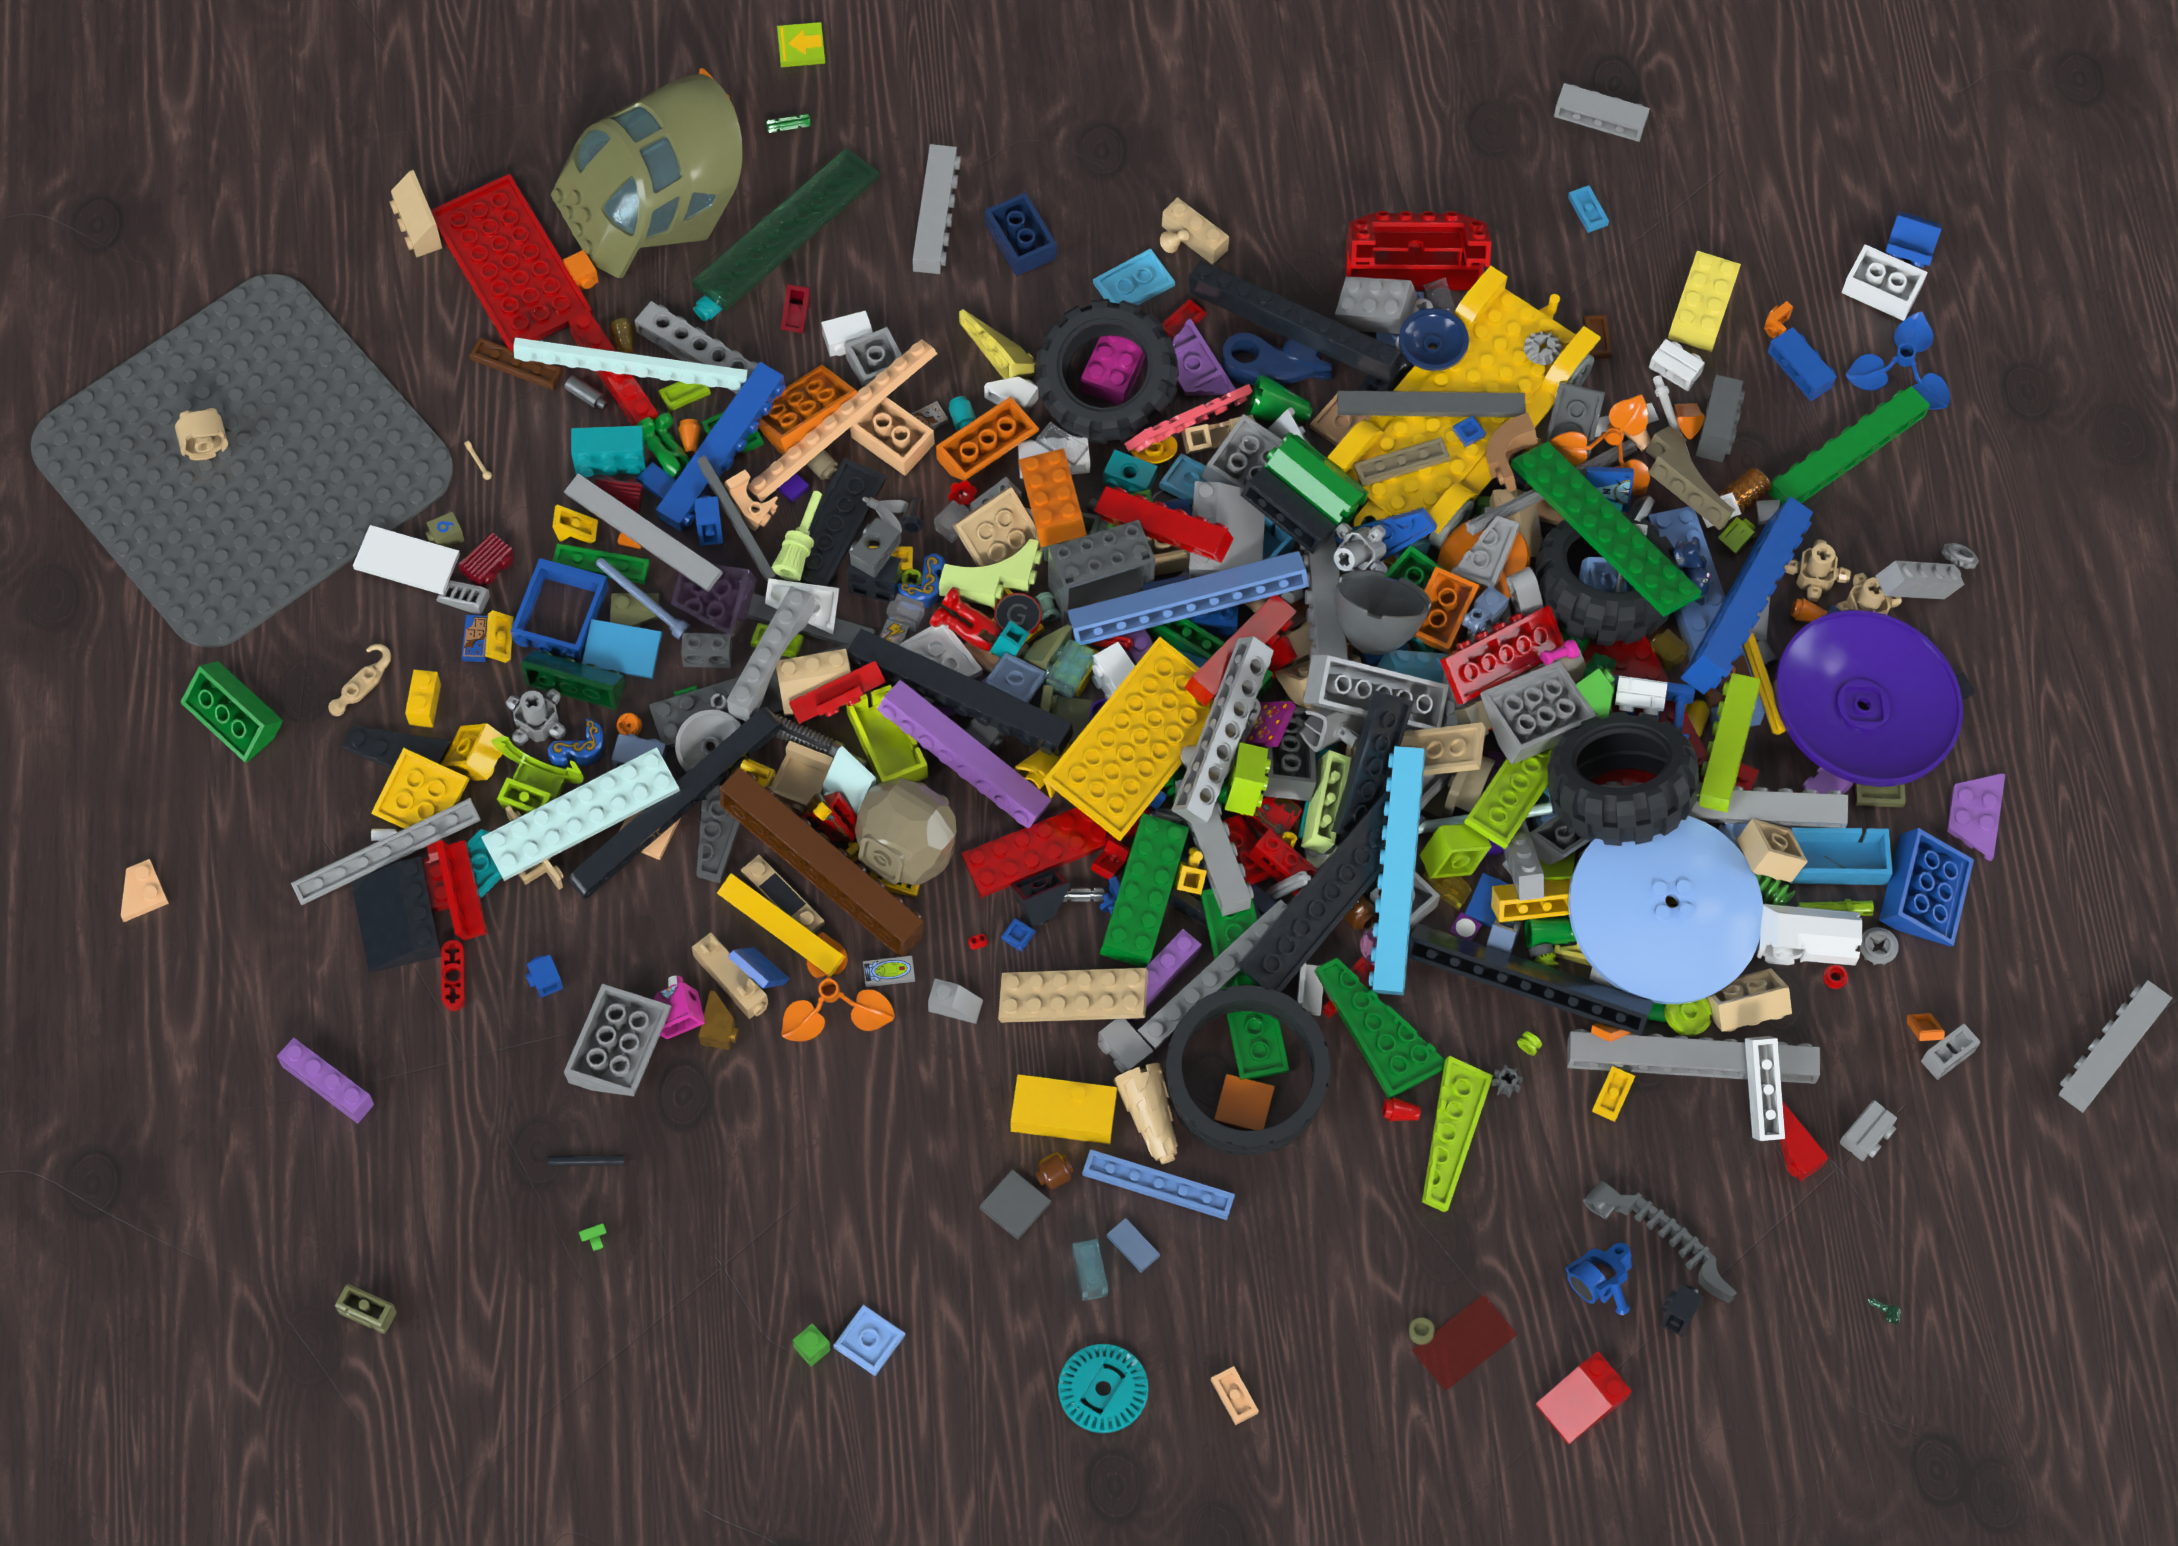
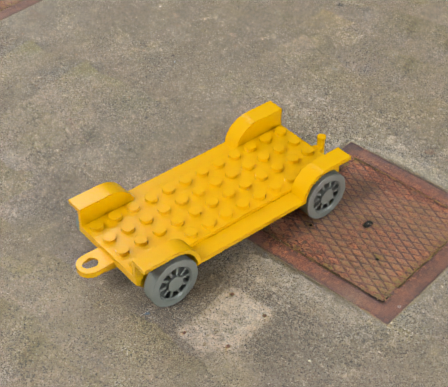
[1327,265,1601,550]

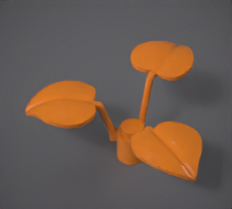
[1549,394,1650,496]
[781,932,895,1042]

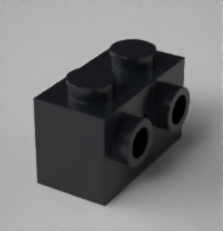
[1660,1284,1704,1337]

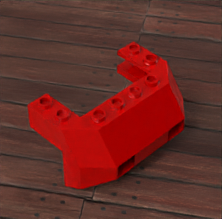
[1345,211,1491,291]

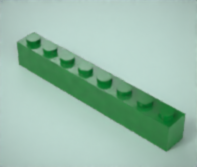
[1769,386,1930,507]

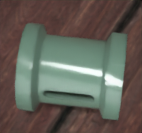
[1034,592,1061,623]

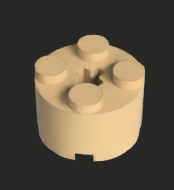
[175,408,228,460]

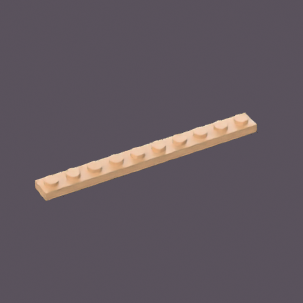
[747,339,937,502]

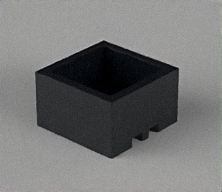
[847,556,902,604]

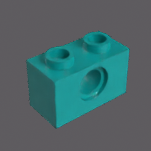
[1103,450,1158,494]

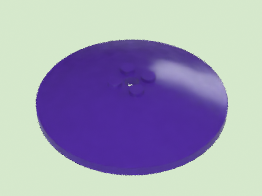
[1774,610,1963,787]

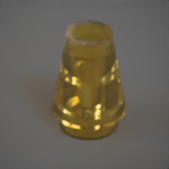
[610,318,634,354]

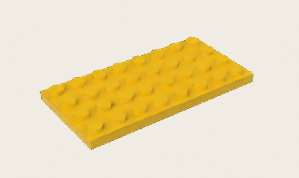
[1043,636,1214,841]

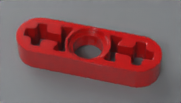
[441,940,466,1011]

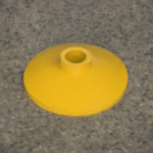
[1131,436,1177,464]

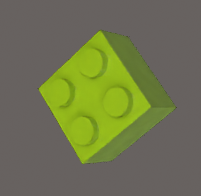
[1225,742,1271,816]
[1420,823,1492,879]

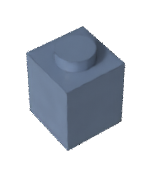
[1487,917,1521,954]

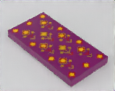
[1245,701,1296,747]

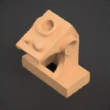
[723,470,778,531]

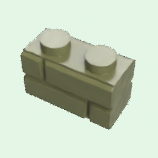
[335,1284,397,1335]

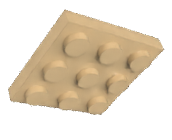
[952,487,1043,567]

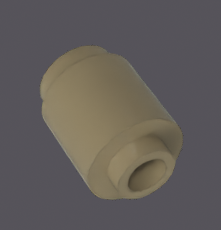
[806,450,838,480]

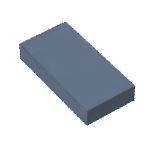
[1107,1218,1160,1273]

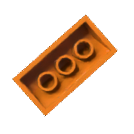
[936,396,1039,481]

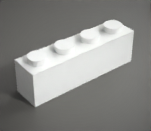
[1745,1036,1785,1141]

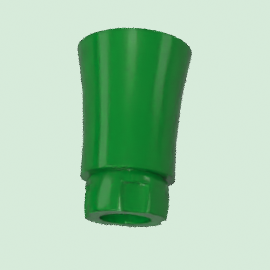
[1524,917,1576,950]

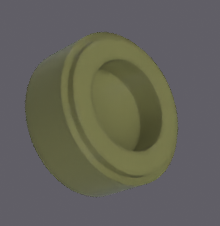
[1409,1317,1434,1345]

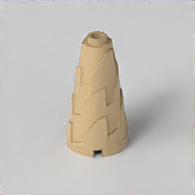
[1113,1063,1178,1164]

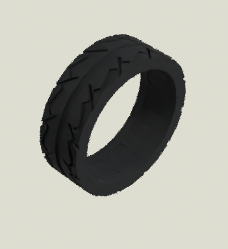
[1165,985,1331,1156]

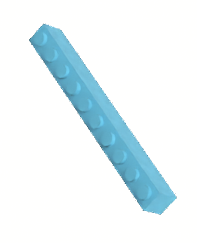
[1369,746,1425,995]

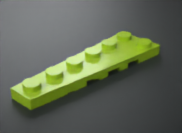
[1422,1056,1493,1212]

